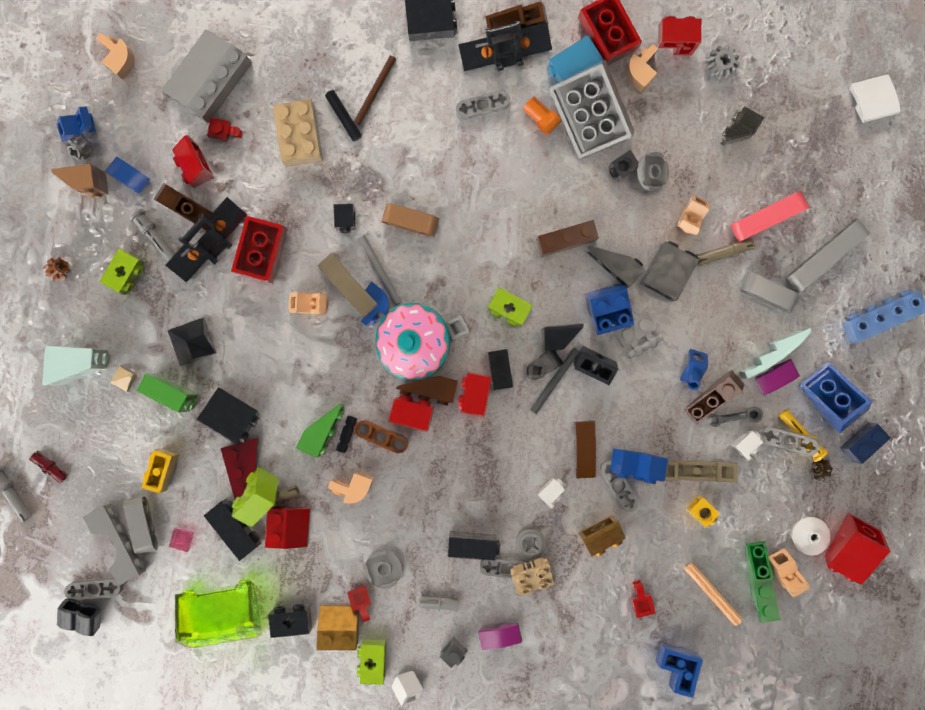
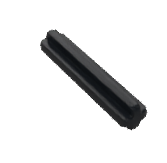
[325,90,362,142]

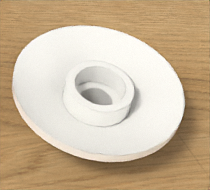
[792,517,830,556]

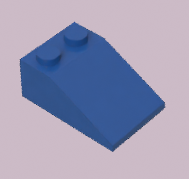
[799,362,872,433]

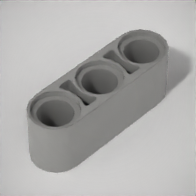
[740,272,799,313]
[123,496,158,555]

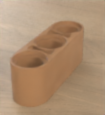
[381,203,440,237]

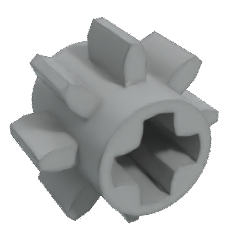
[66,136,93,160]

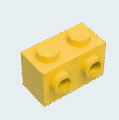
[141,449,179,494]

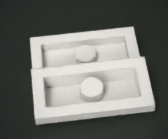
[850,74,901,123]

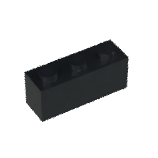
[203,499,262,561]

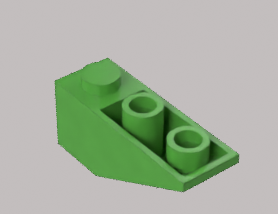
[296,404,345,458]

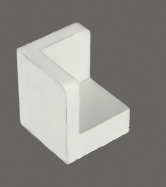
[392,671,423,706]

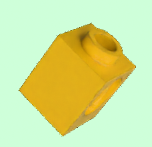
[685,495,720,528]

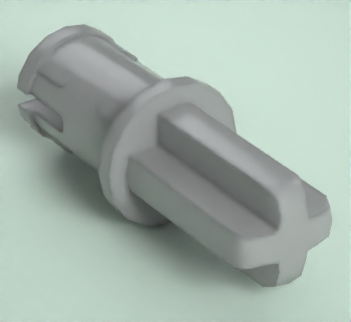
[419,595,458,611]

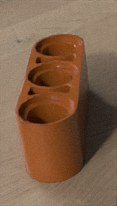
[355,420,409,454]

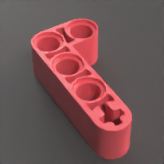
[730,190,810,242]

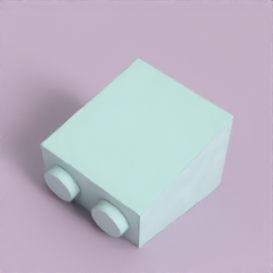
[42,346,109,385]

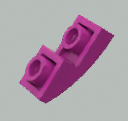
[755,359,800,396]
[478,623,523,650]

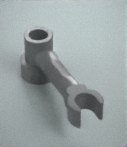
[709,407,763,427]

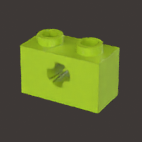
[99,248,145,295]
[488,287,533,327]
[357,639,386,685]

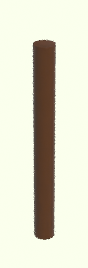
[354,55,396,125]

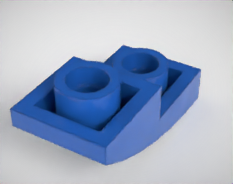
[105,156,150,195]

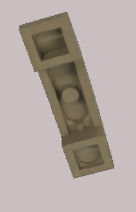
[318,253,378,318]
[665,460,738,483]

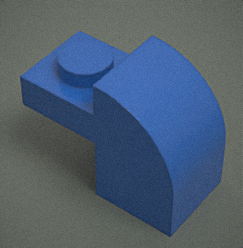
[56,106,96,142]
[360,281,390,327]

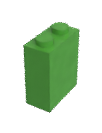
[136,373,198,413]

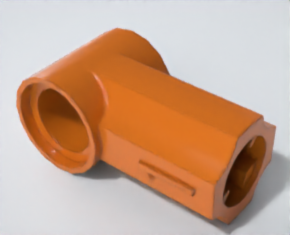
[523,96,562,135]

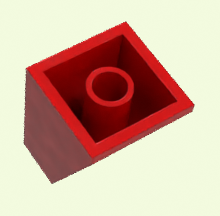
[825,513,891,585]

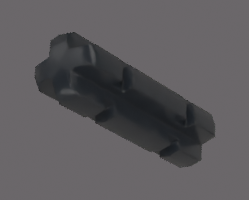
[336,416,357,453]

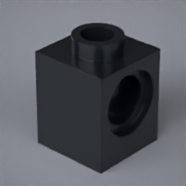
[608,150,639,182]
[333,204,356,233]

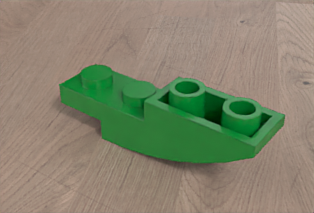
[745,541,781,623]

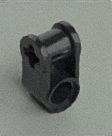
[526,350,564,380]

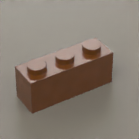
[536,220,599,258]

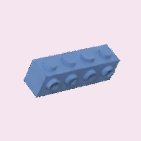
[841,289,925,343]

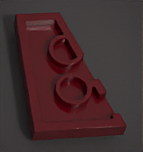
[220,438,259,499]

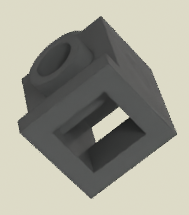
[440,637,468,668]

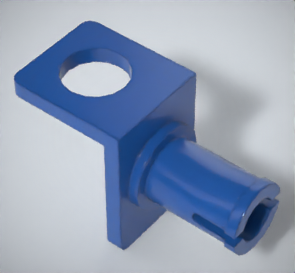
[680,349,708,390]

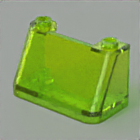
[175,580,262,648]

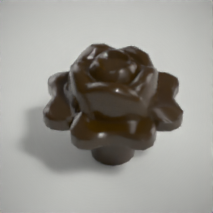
[811,458,833,482]

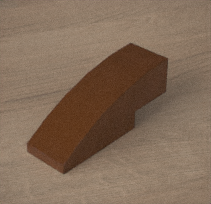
[485,1,548,33]
[574,420,596,479]

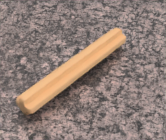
[684,563,742,626]

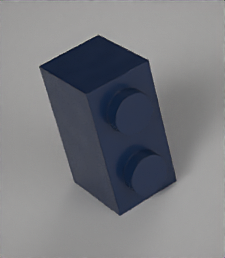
[840,423,891,464]

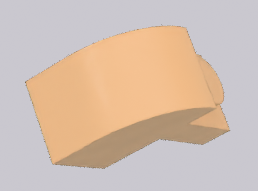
[96,33,134,80]
[626,44,658,93]
[676,194,710,235]
[289,292,328,314]
[328,471,374,504]
[769,548,810,598]

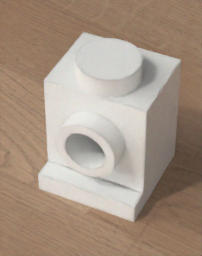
[730,430,763,461]
[536,477,567,509]

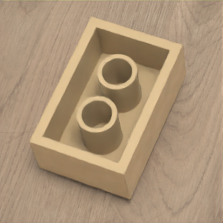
[273,99,323,167]

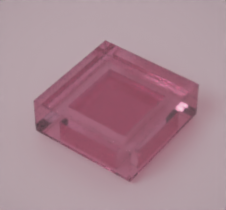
[169,527,194,552]

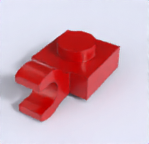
[207,117,243,141]
[631,580,656,618]
[347,585,372,622]

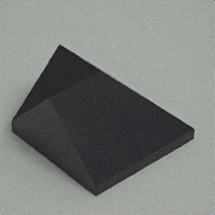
[167,318,217,366]
[541,323,584,351]

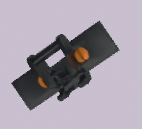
[458,20,552,72]
[165,197,247,283]

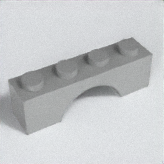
[83,503,145,586]

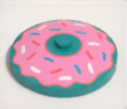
[375,303,451,380]

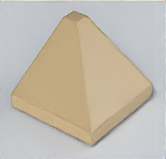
[110,366,137,392]

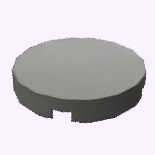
[637,152,669,191]
[364,549,403,589]

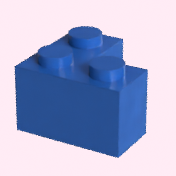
[610,448,668,484]
[655,642,703,698]

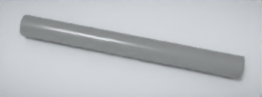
[359,235,402,305]

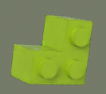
[232,467,279,527]

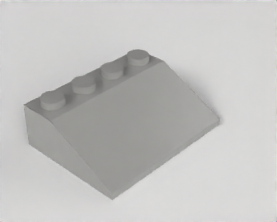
[161,29,252,124]
[549,60,635,159]

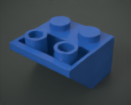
[585,283,635,335]

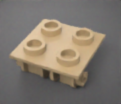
[510,557,554,595]

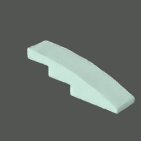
[739,328,812,379]

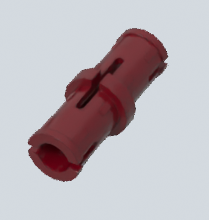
[29,451,69,484]

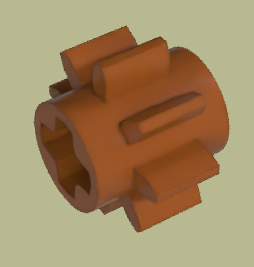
[43,257,71,282]

